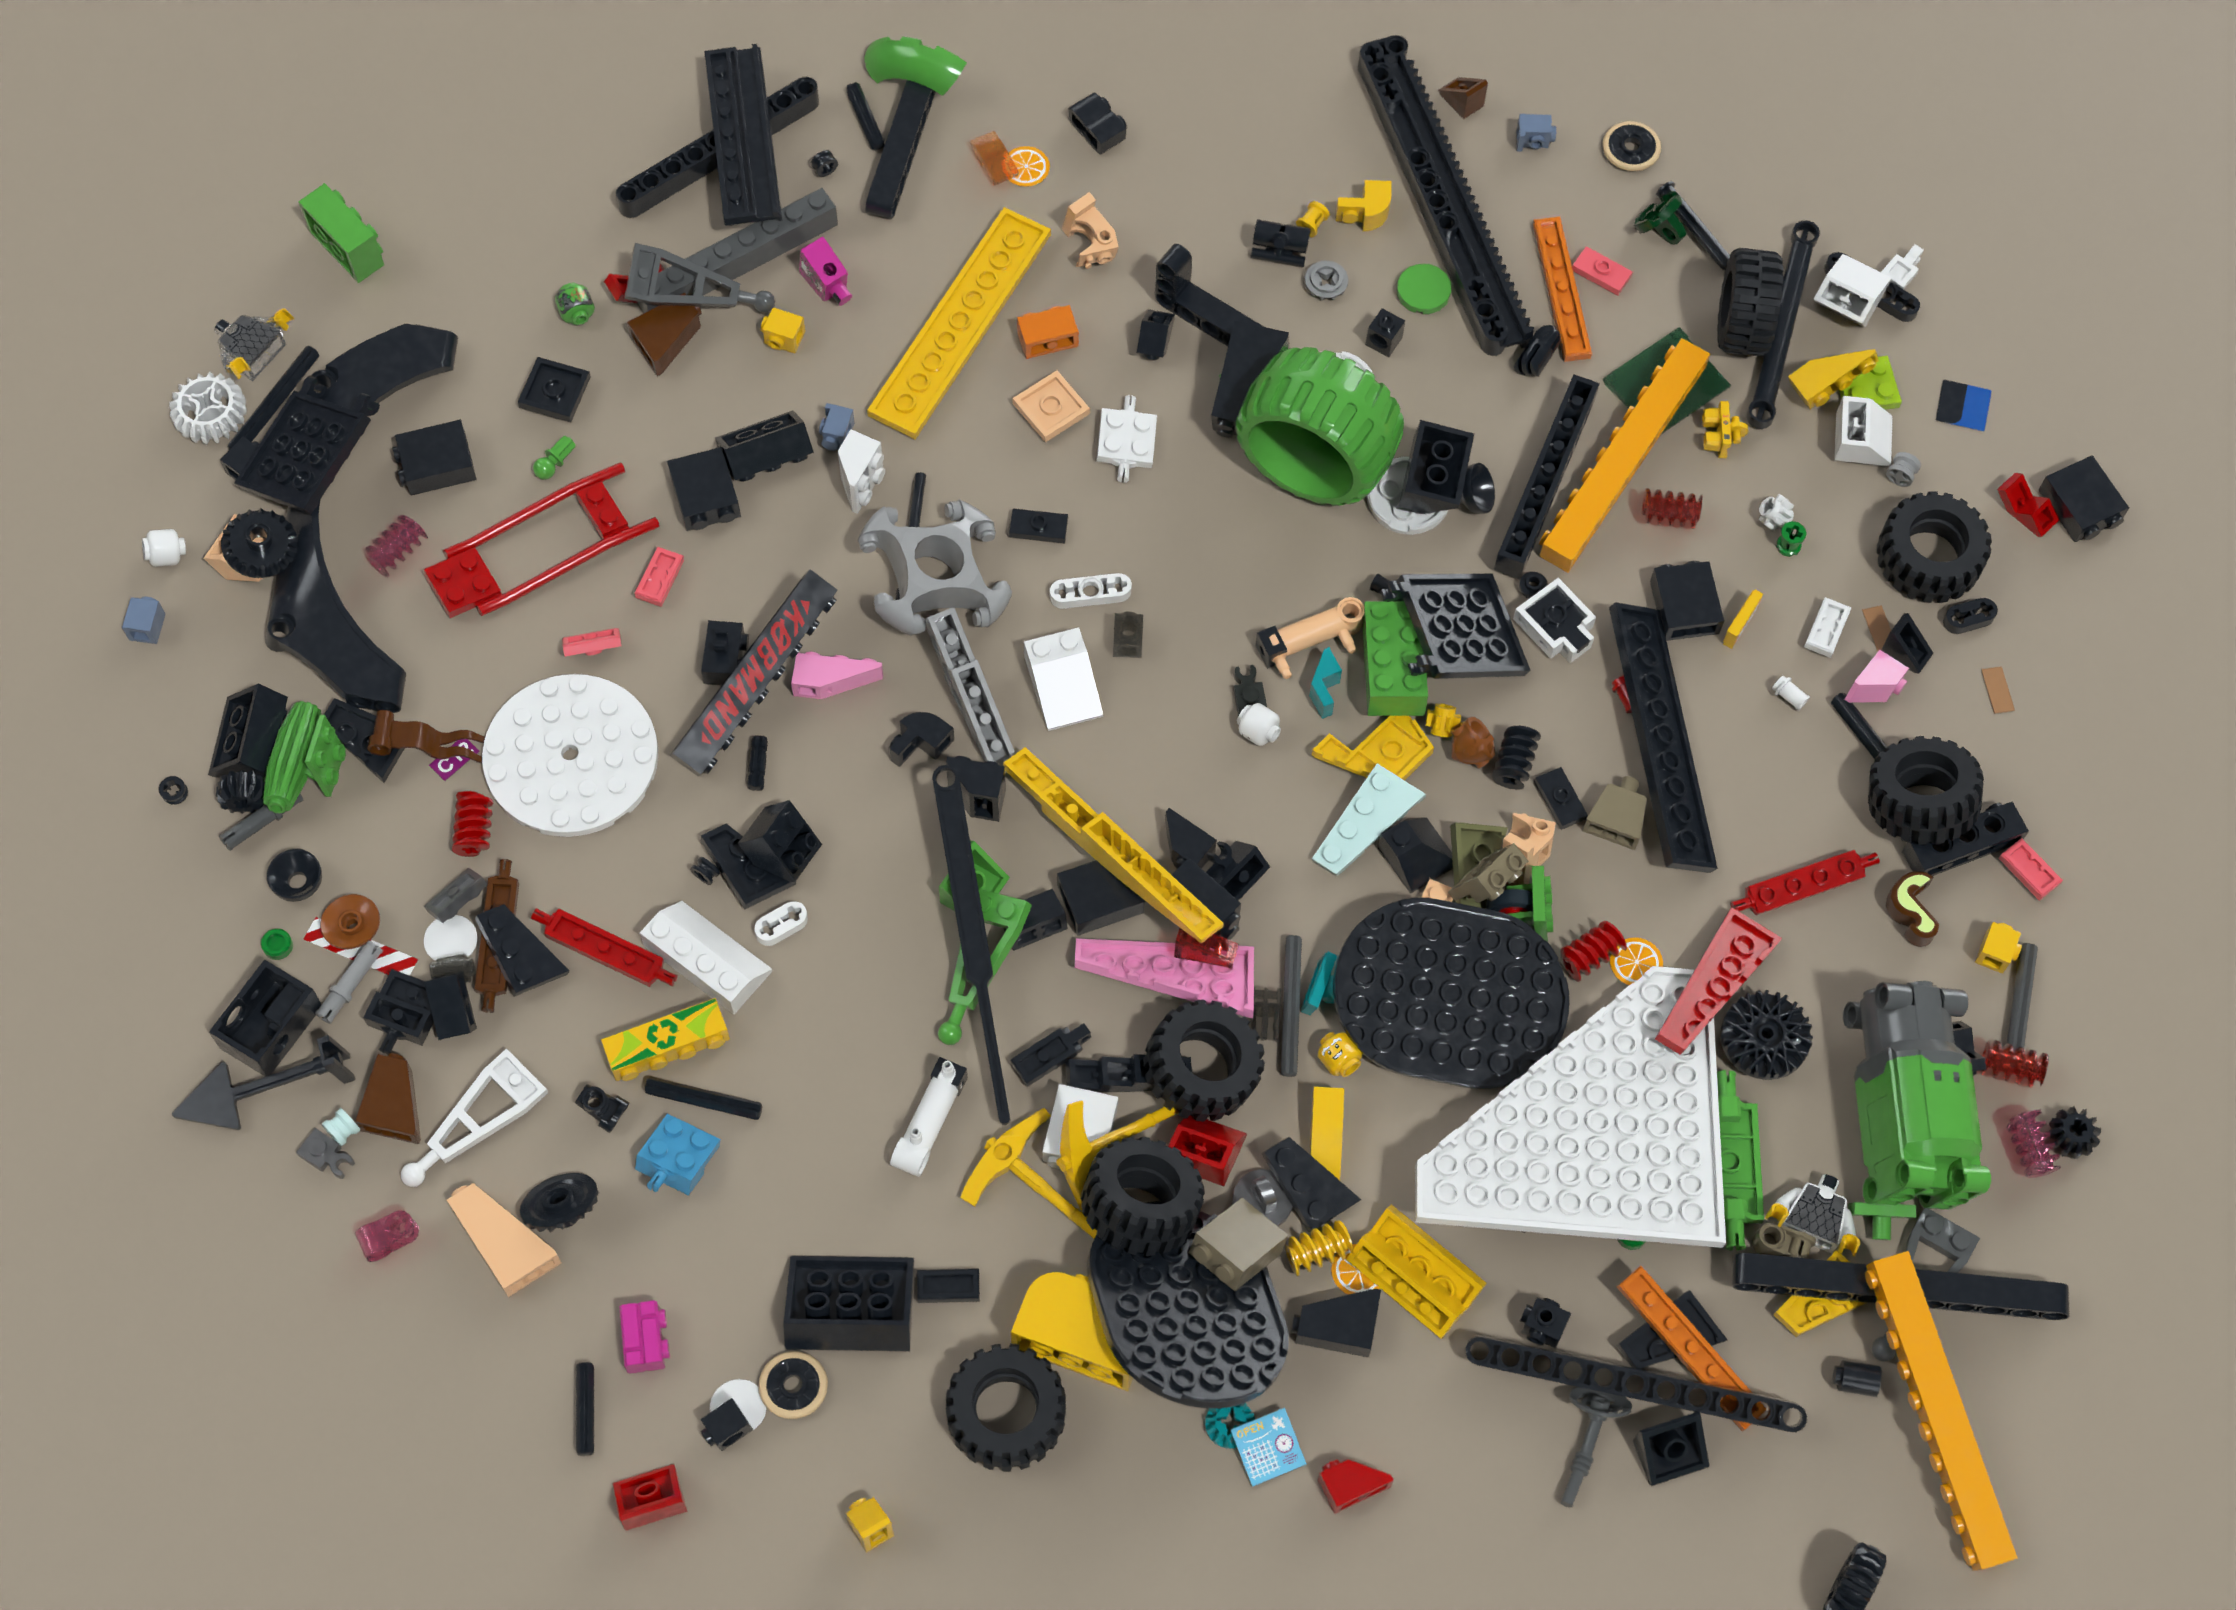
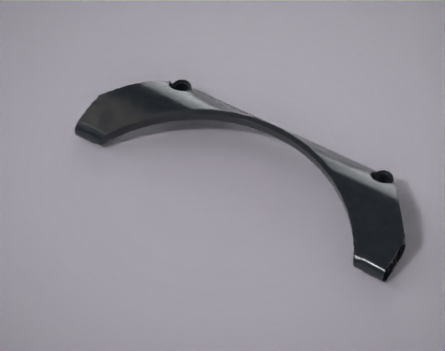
[265,323,458,713]

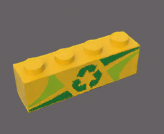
[601,998,730,1081]

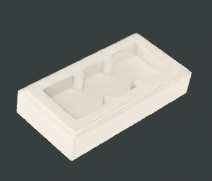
[1804,597,1851,658]

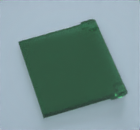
[1603,327,1731,435]

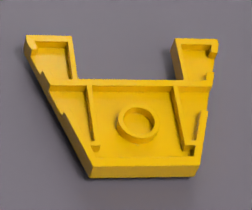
[1312,716,1434,781]

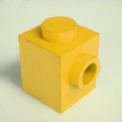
[761,307,805,353]
[1975,922,2022,974]

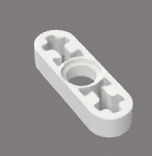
[1050,573,1132,609]

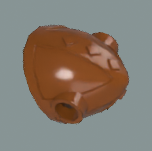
[1450,717,1495,769]

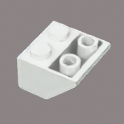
[1814,254,1892,327]
[1835,396,1892,466]
[838,429,885,514]

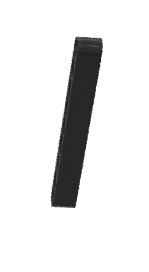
[616,77,819,218]

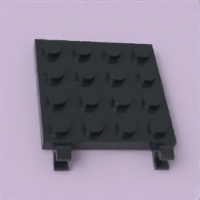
[234,376,380,514]
[1380,574,1531,679]

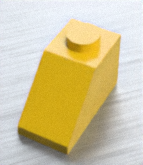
[846,1497,894,1553]

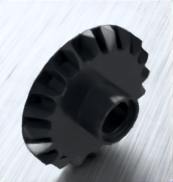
[221,508,298,578]
[520,1173,599,1232]

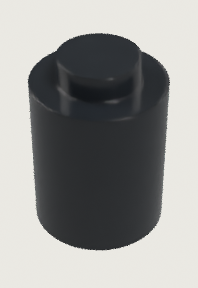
[1832,1360,1882,1397]

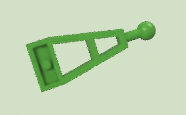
[938,889,1032,1045]

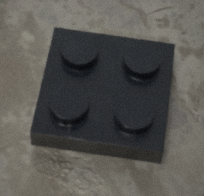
[518,357,591,422]

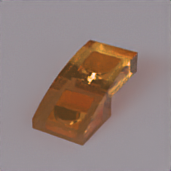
[970,131,1019,186]

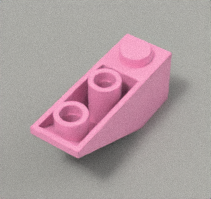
[791,652,883,699]

